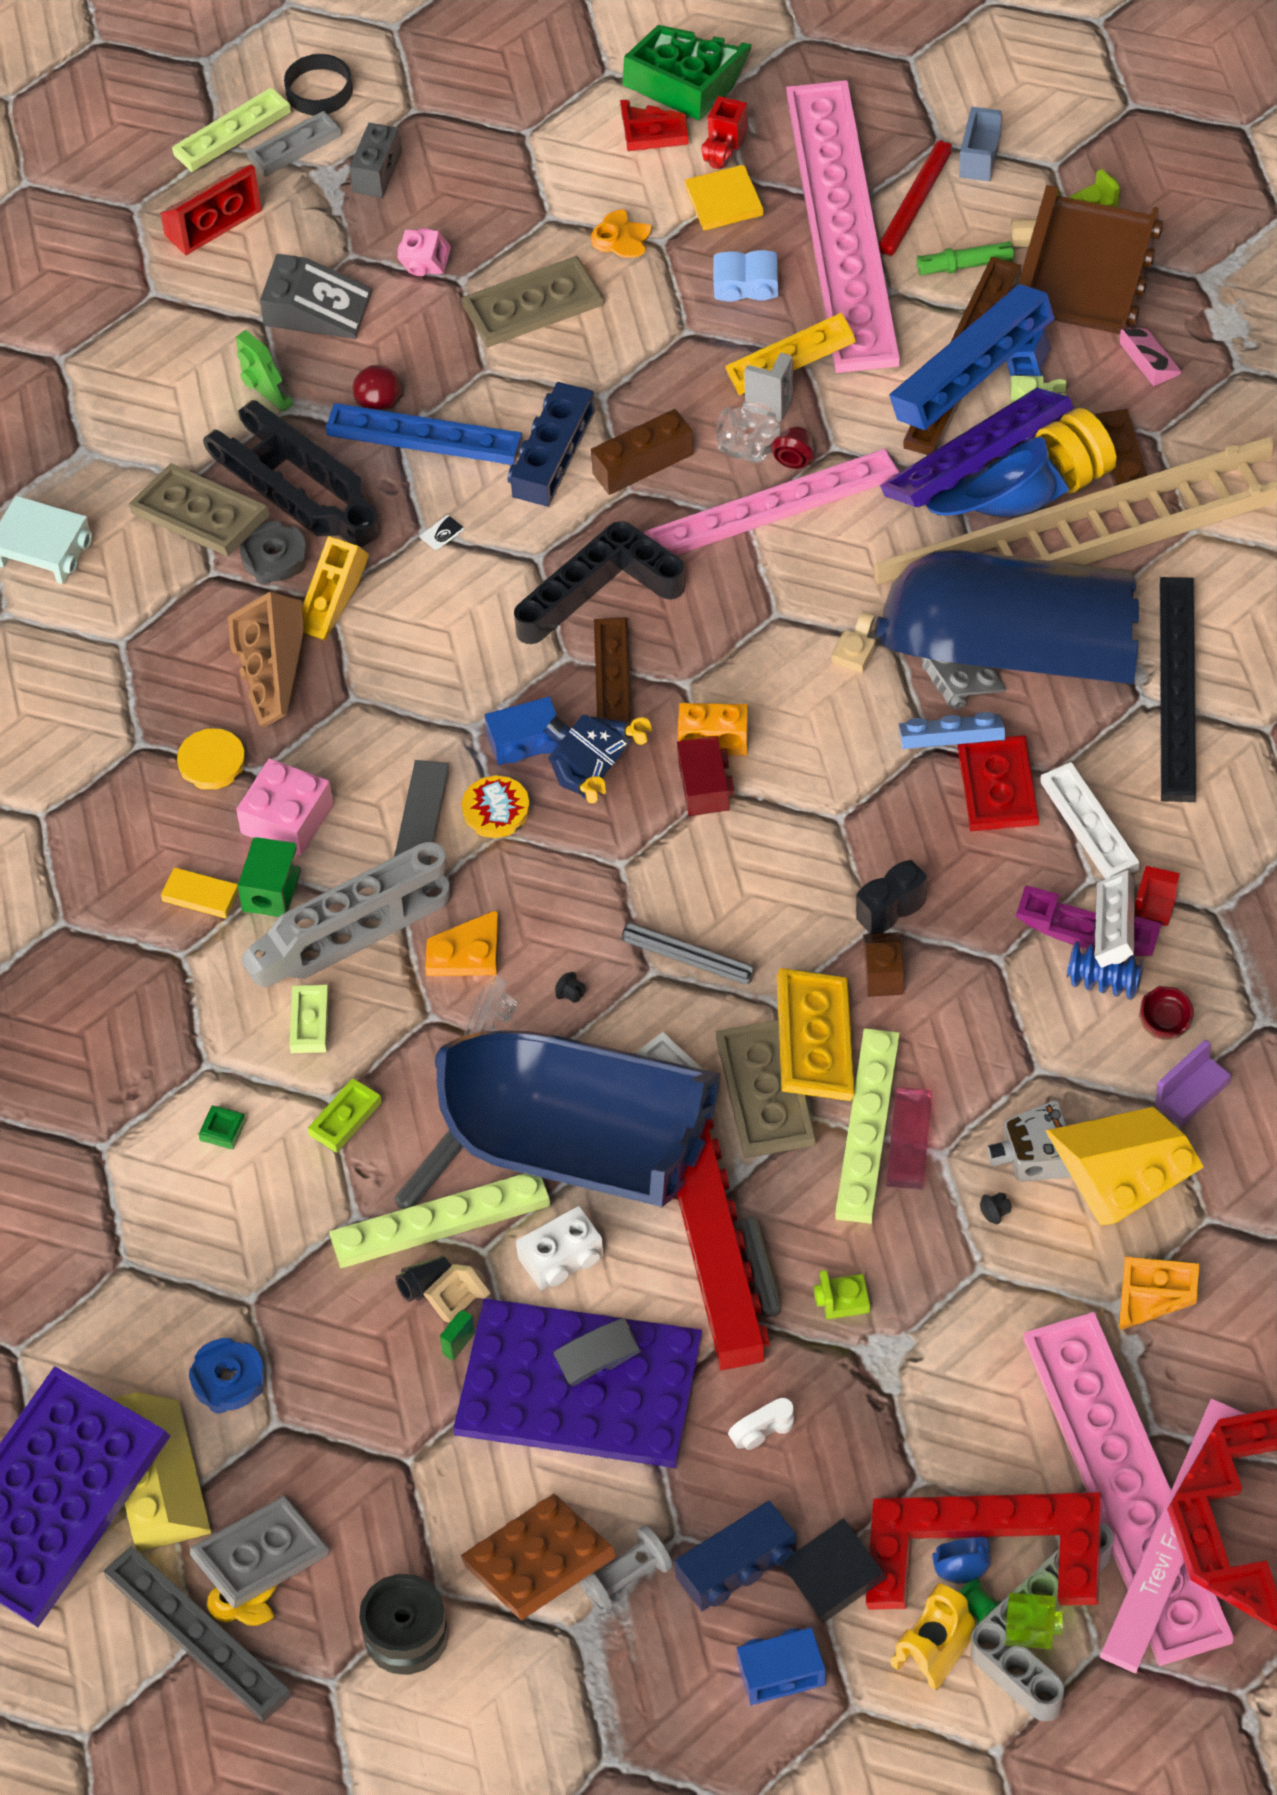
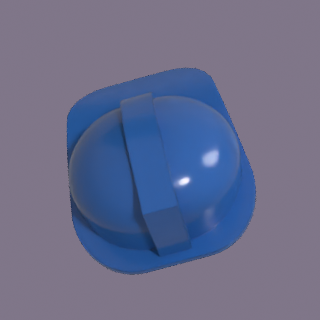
[926,437,1069,517]

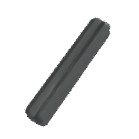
[395,1130,463,1209]
[738,1217,781,1317]

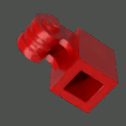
[701,96,748,169]

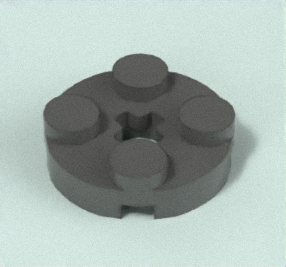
[240,521,307,584]

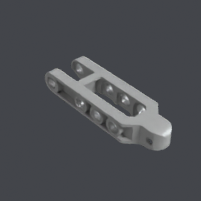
[242,842,451,987]

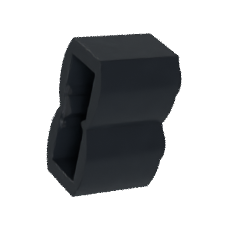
[856,860,927,934]

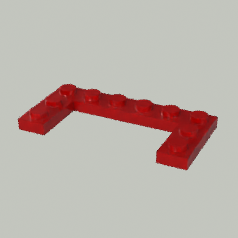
[866,1492,1103,1610]

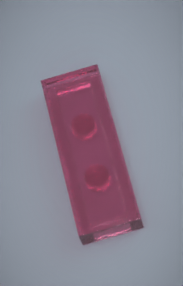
[887,1087,932,1189]

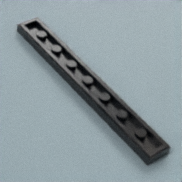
[1159,577,1196,802]

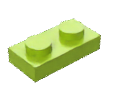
[308,1078,382,1153]

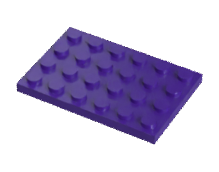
[453,1298,703,1468]
[0,1366,171,1628]

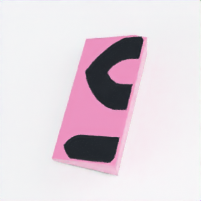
[1120,328,1181,386]

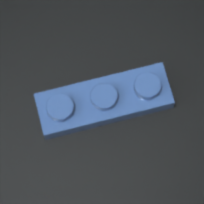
[898,712,1005,749]

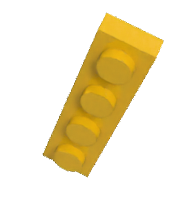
[725,312,856,396]

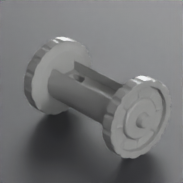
[580,1525,673,1614]

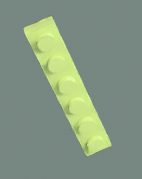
[835,1028,900,1224]
[329,1173,550,1269]

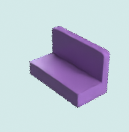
[1155,1039,1231,1126]

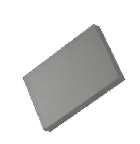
[190,1495,329,1609]

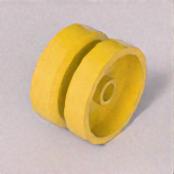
[1035,408,1116,493]

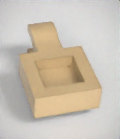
[831,611,876,673]

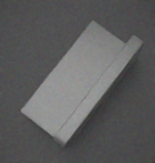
[744,352,793,422]

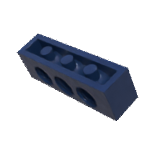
[507,382,595,507]

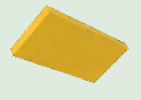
[776,968,855,1101]

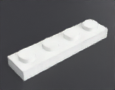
[1041,762,1140,879]
[1095,870,1135,968]

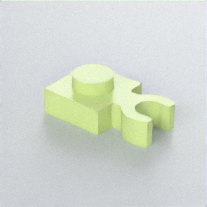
[1010,376,1066,404]

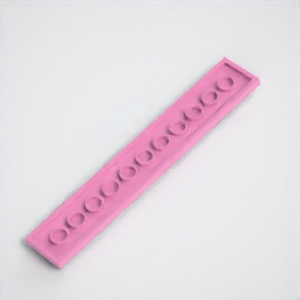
[786,80,899,373]

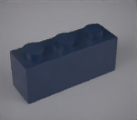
[674,1500,796,1611]

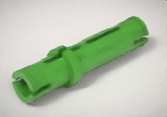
[916,241,1014,276]

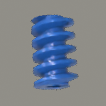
[1067,941,1145,1000]

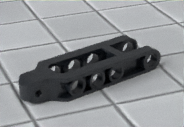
[203,400,379,547]

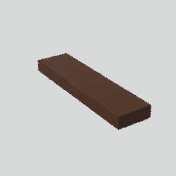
[594,617,631,722]

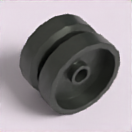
[359,1574,449,1675]

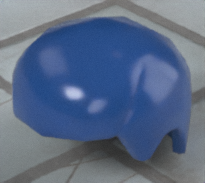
[932,1537,991,1584]

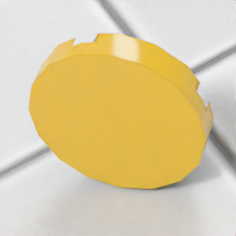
[177,728,246,789]

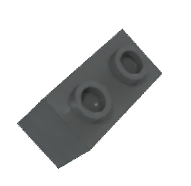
[349,122,401,198]

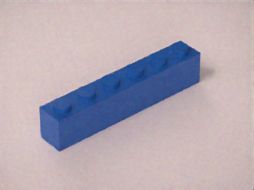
[889,284,1055,430]

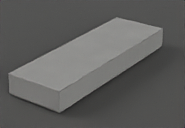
[247,111,342,177]

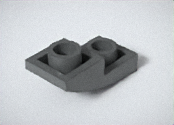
[553,1318,641,1387]

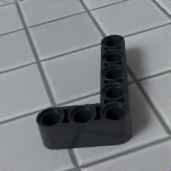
[514,521,685,644]

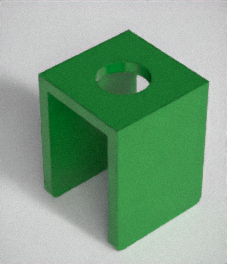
[237,837,301,917]

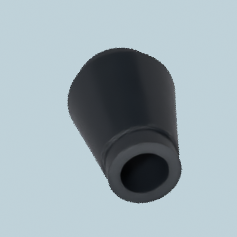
[396,1256,451,1302]

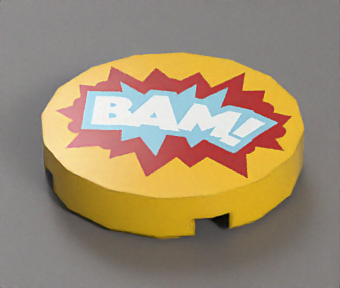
[461,775,530,838]

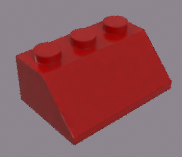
[160,164,262,256]

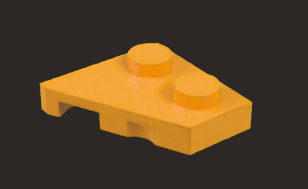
[425,911,499,976]

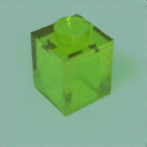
[1005,1593,1063,1649]

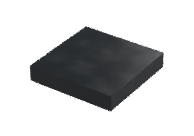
[781,1518,887,1623]

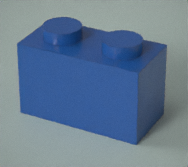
[484,697,559,766]
[737,1627,825,1706]

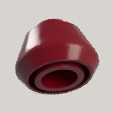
[771,427,814,469]

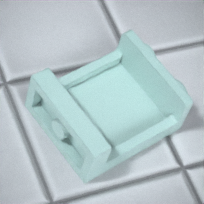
[0,496,92,584]

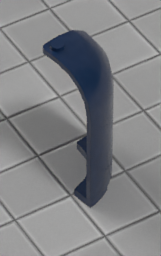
[875,550,1139,684]
[435,1030,721,1207]

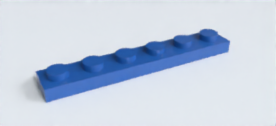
[325,403,523,465]

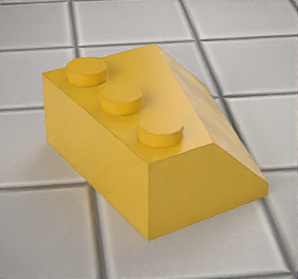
[1045,1107,1204,1226]

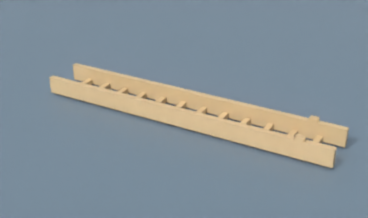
[875,436,1277,585]

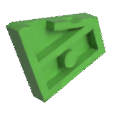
[236,330,293,412]

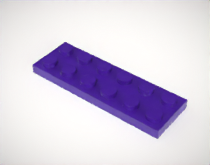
[880,388,1074,507]

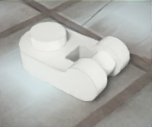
[728,1398,794,1450]

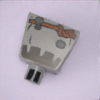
[986,1100,1072,1181]

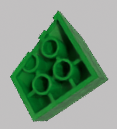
[622,25,752,121]

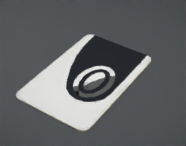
[419,515,464,550]

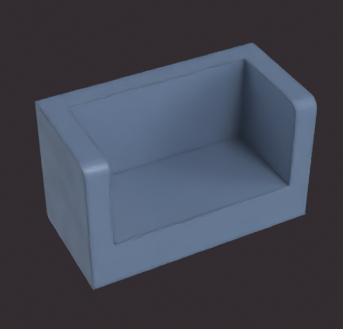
[959,106,1002,182]

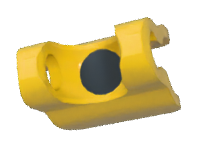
[891,1583,975,1690]

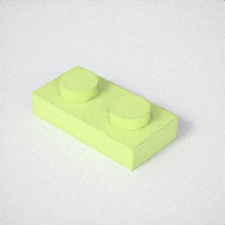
[290,985,329,1053]

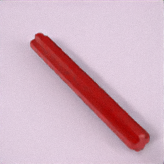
[879,140,952,256]

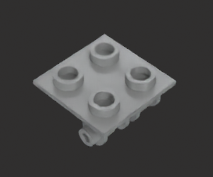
[922,658,1007,710]

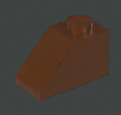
[863,932,904,997]

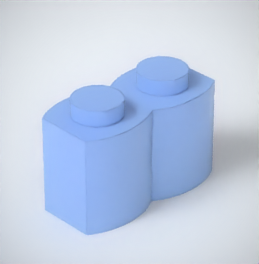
[714,250,778,302]

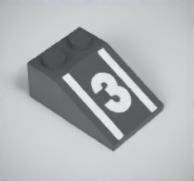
[260,254,372,339]

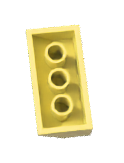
[112,1392,211,1552]

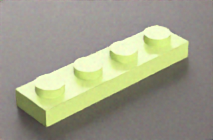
[172,87,291,172]

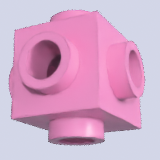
[398,228,451,276]

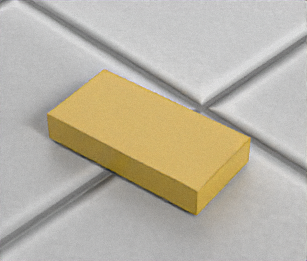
[161,867,239,919]

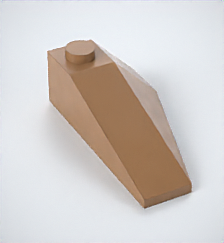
[228,591,304,727]

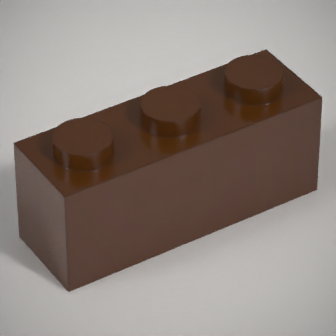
[591,409,693,495]

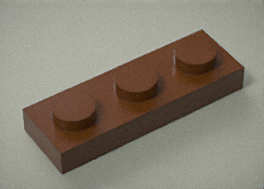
[1095,409,1148,486]

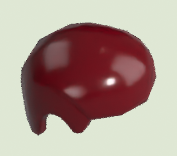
[352,365,404,410]
[1139,986,1194,1040]

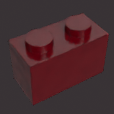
[677,736,734,816]

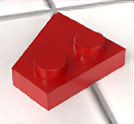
[620,99,689,151]

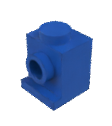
[1006,328,1051,376]

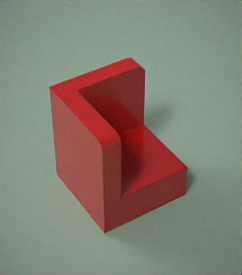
[1134,866,1180,926]

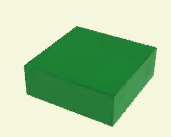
[198,1105,246,1150]
[440,1310,475,1361]

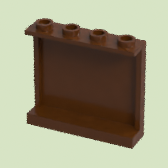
[1018,185,1163,334]

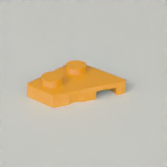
[1119,1257,1199,1330]

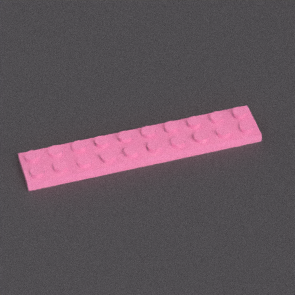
[1023,1312,1233,1666]

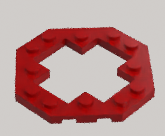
[1167,1408,1277,1631]

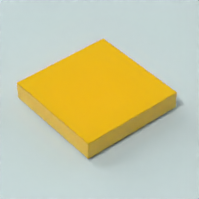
[684,165,763,231]

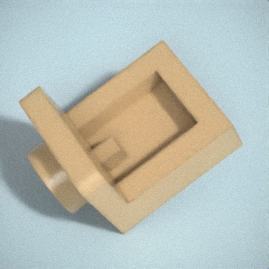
[423,1264,490,1322]

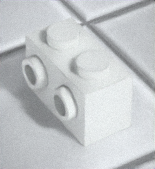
[516,1206,604,1291]

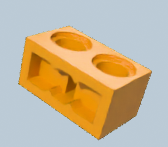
[678,703,748,756]

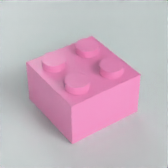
[236,758,333,856]

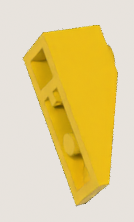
[302,536,369,641]

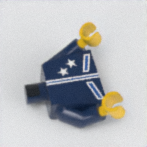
[543,715,652,803]

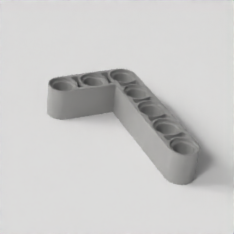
[971,1522,1114,1721]

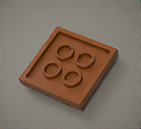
[460,1493,616,1621]

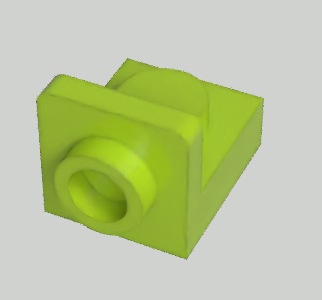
[1069,169,1120,208]
[813,1270,870,1320]

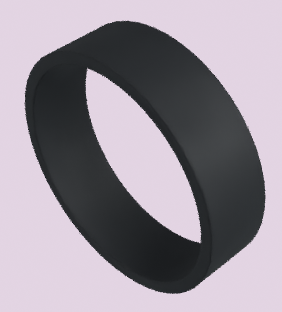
[284,54,353,115]

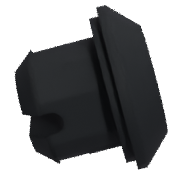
[555,971,586,1003]
[980,1192,1012,1225]

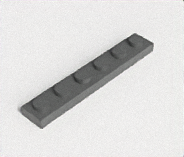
[104,1545,291,1723]

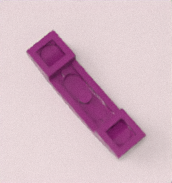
[1016,885,1162,956]

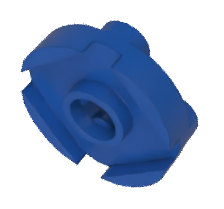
[189,1338,265,1413]

